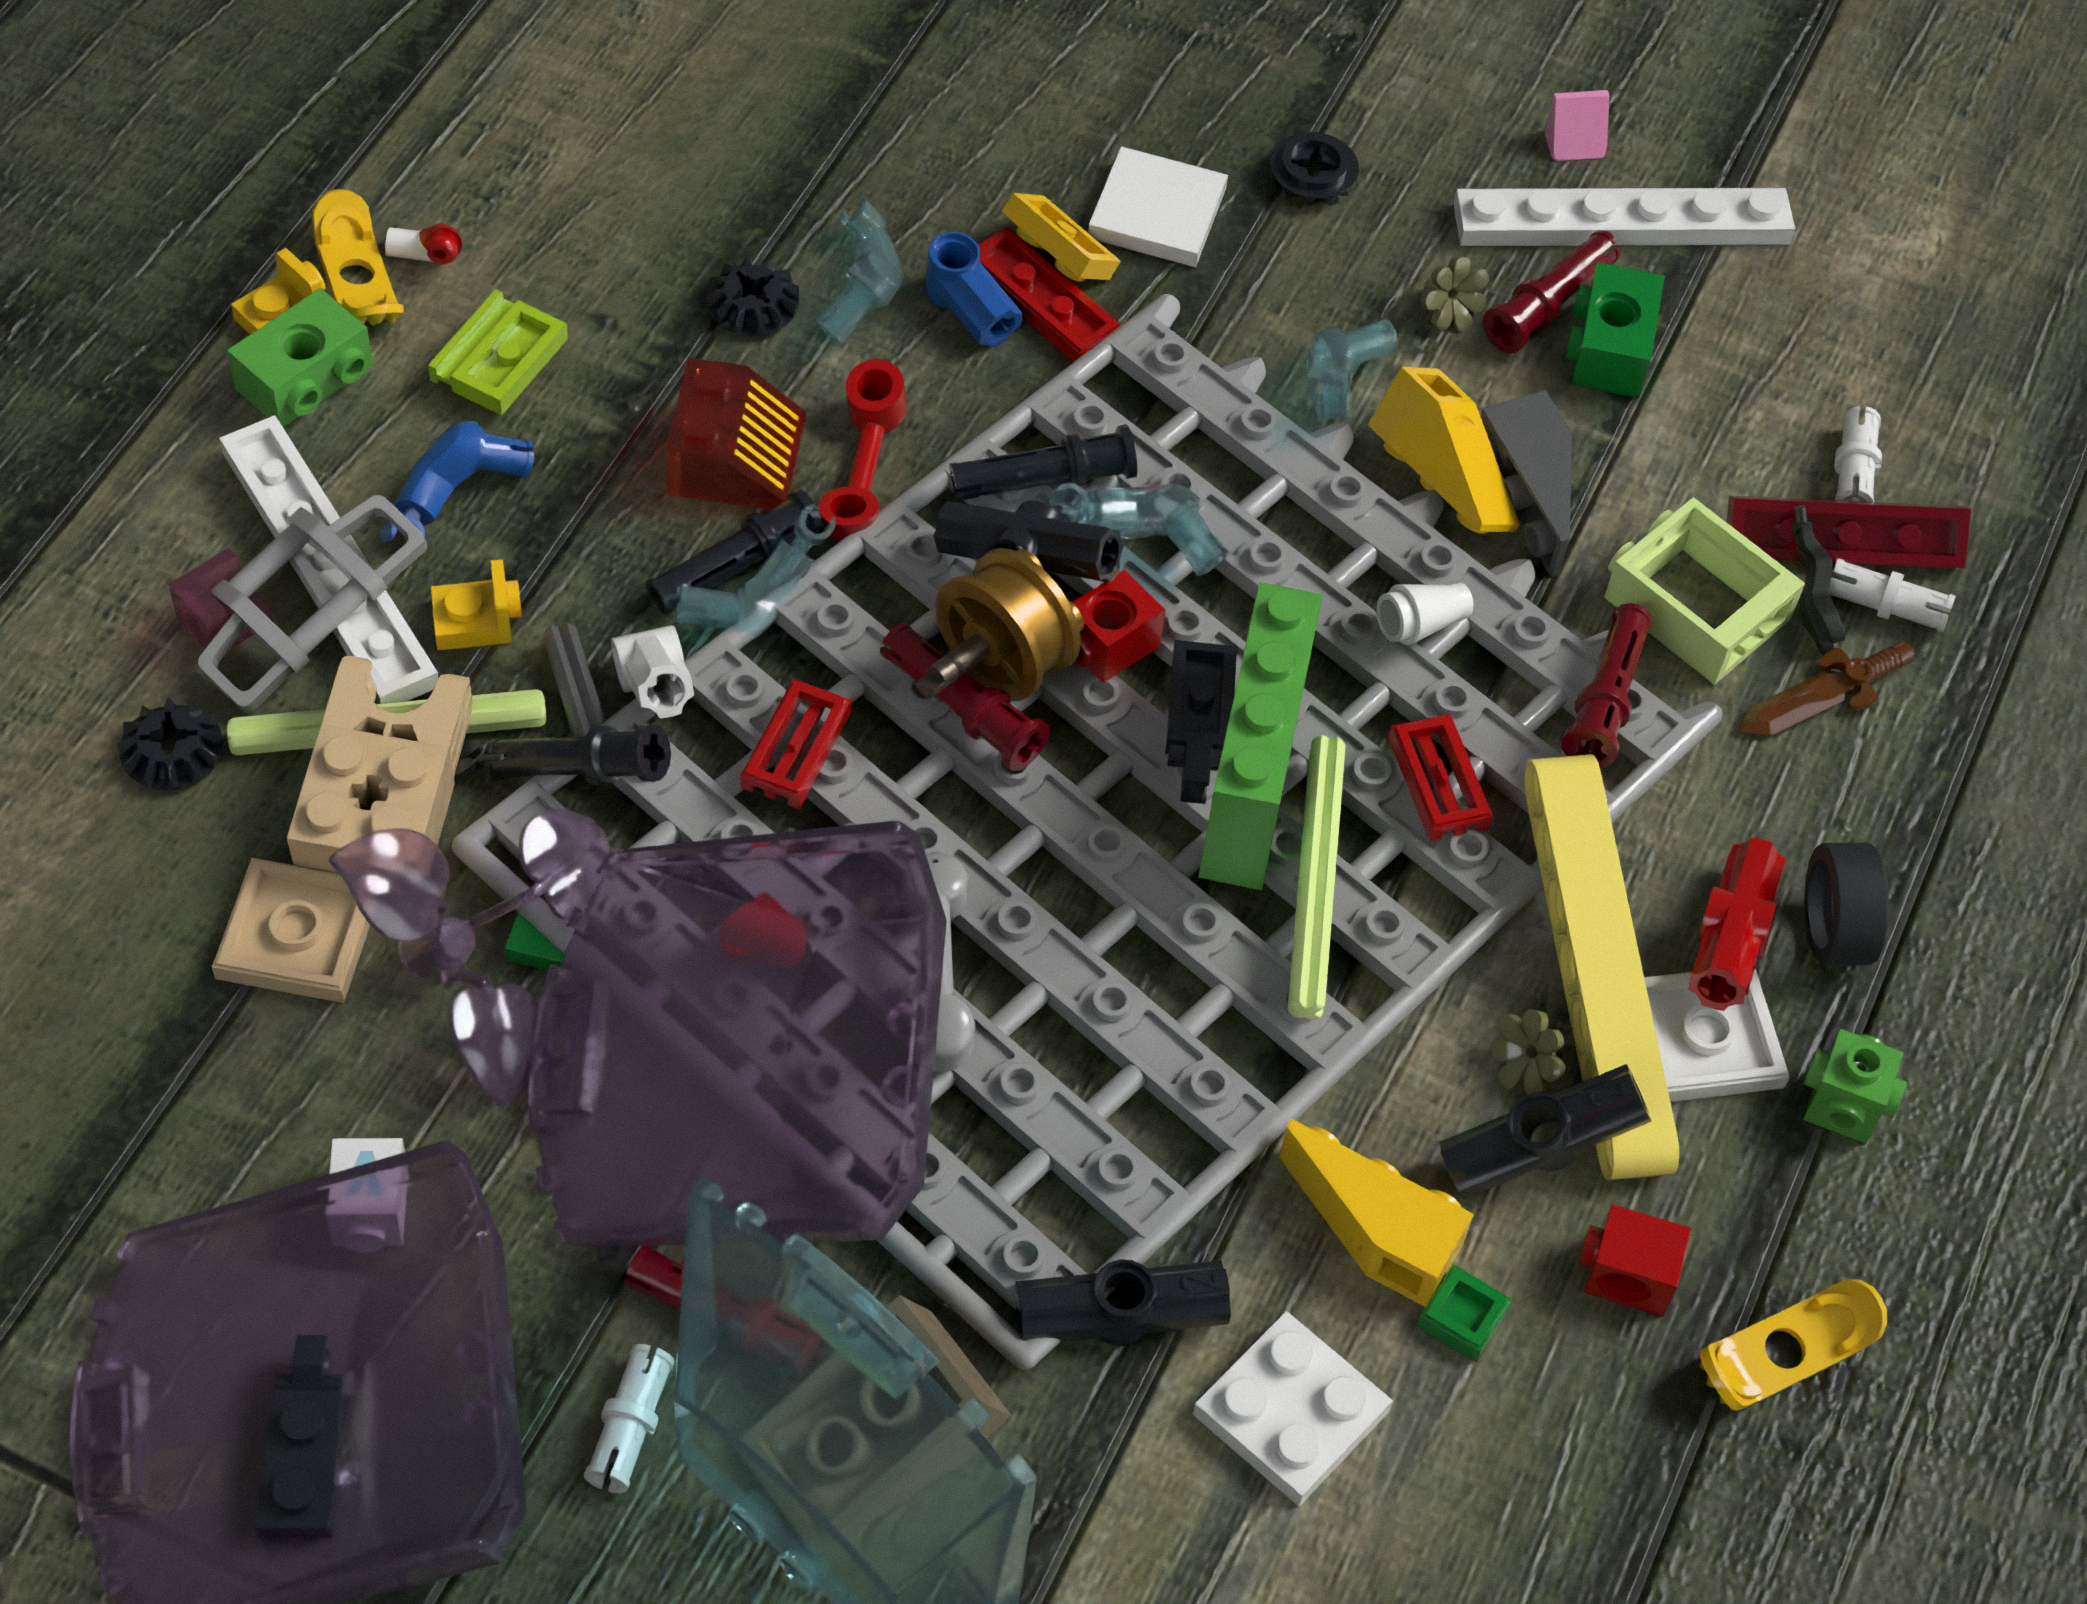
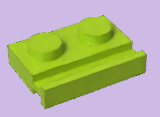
[428,289,568,416]

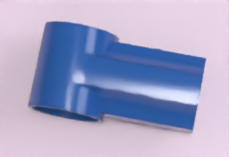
[925,231,1022,348]

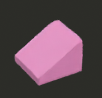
[1544,90,1610,161]

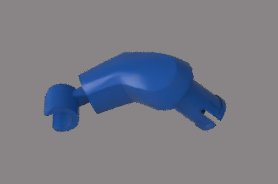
[380,421,534,542]

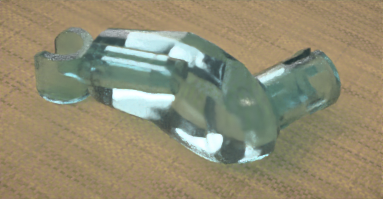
[814,197,904,345]
[1307,319,1398,421]
[1049,483,1229,576]
[675,504,835,640]

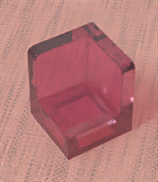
[168,548,273,652]

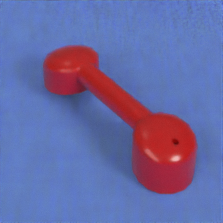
[818,359,907,542]

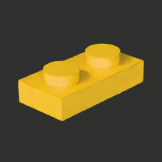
[1002,193,1121,282]

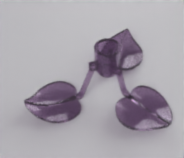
[329,809,613,1106]

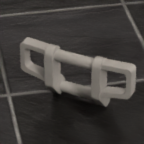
[198,495,427,714]

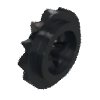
[1269,132,1359,206]
[707,257,799,336]
[117,697,223,790]

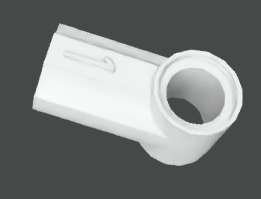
[611,625,694,718]

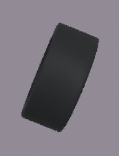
[1804,843,1889,966]

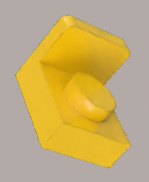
[231,248,326,335]
[431,559,522,651]

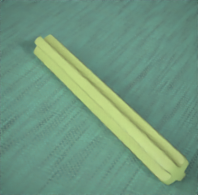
[227,689,546,755]
[1287,735,1346,1020]

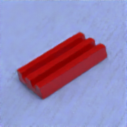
[740,679,851,810]
[1388,714,1493,842]

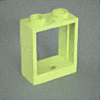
[1604,497,1805,685]

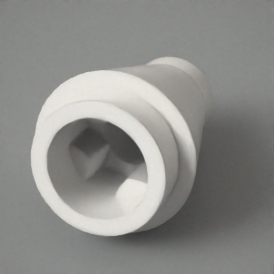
[1377,582,1473,645]

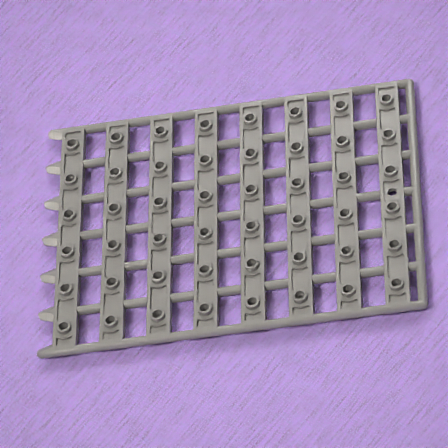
[451,294,1723,1370]

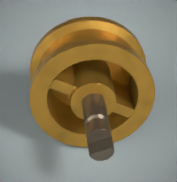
[915,548,1084,701]

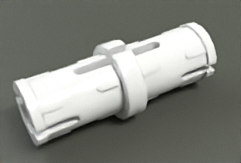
[1834,406,1882,502]
[1829,558,1956,633]
[584,1344,675,1493]

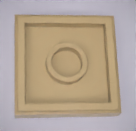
[212,858,381,1003]

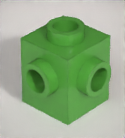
[1803,1028,1907,1144]

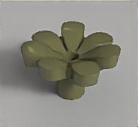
[1421,257,1489,332]
[1491,1009,1566,1094]

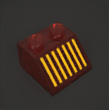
[666,358,806,509]

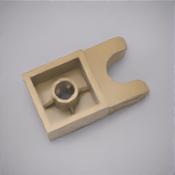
[287,655,473,897]

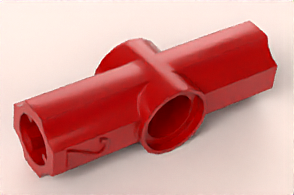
[1688,837,1786,1011]

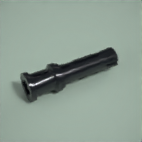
[949,424,1138,502]
[646,488,825,616]
[484,723,671,784]

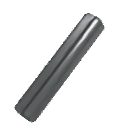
[543,622,606,786]

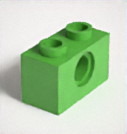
[227,288,373,427]

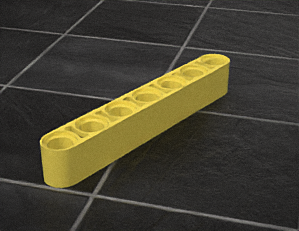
[1524,754,1679,1181]

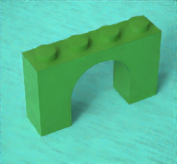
[1199,582,1323,890]

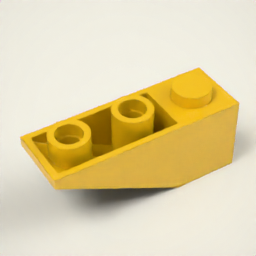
[1368,367,1520,534]
[1279,1118,1474,1307]

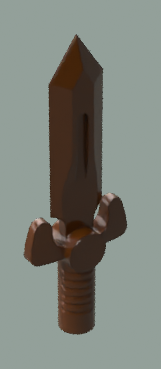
[1738,641,1915,736]

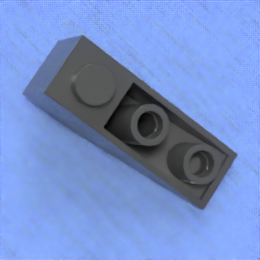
[1480,390,1572,578]

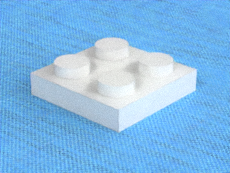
[1193,1311,1393,1507]

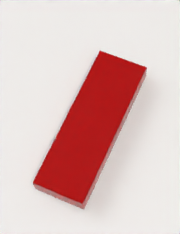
[978,226,1121,362]

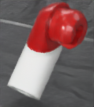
[385,223,463,265]

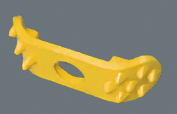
[312,189,405,326]
[1699,1279,1887,1411]

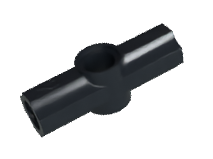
[933,500,1124,583]
[1439,1064,1652,1200]
[1015,1259,1231,1346]

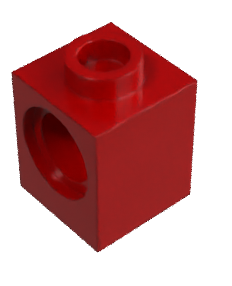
[1072,569,1165,683]
[1578,1204,1691,1317]

